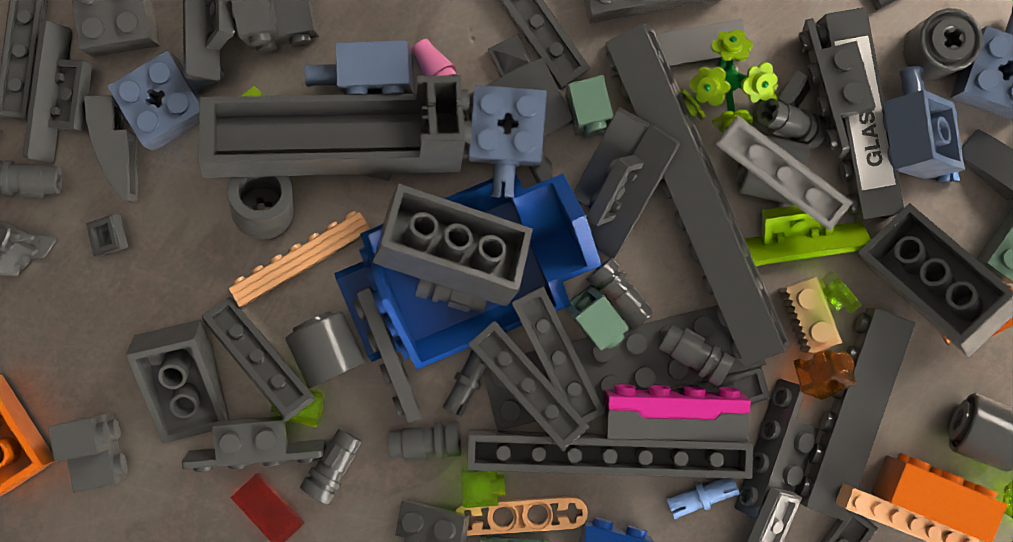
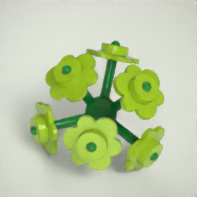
[680,29,779,132]

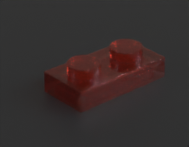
[230,472,305,542]

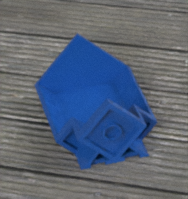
[334,172,602,370]

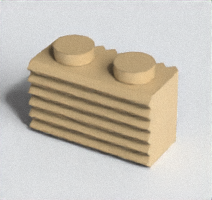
[777,277,842,354]

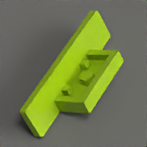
[744,205,871,266]

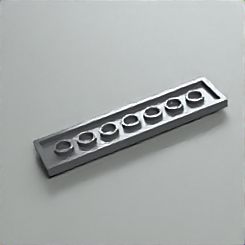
[483,305,766,431]

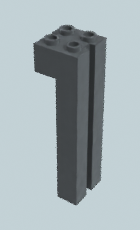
[199,75,471,178]

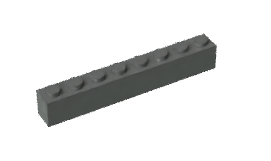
[467,430,753,479]

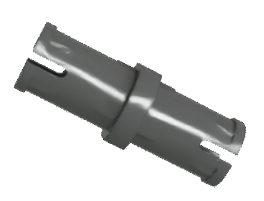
[442,349,487,417]

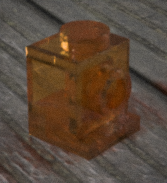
[794,350,856,400]

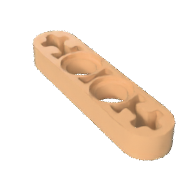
[455,495,588,536]

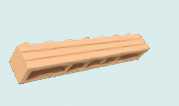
[229,211,371,307]
[835,483,979,542]

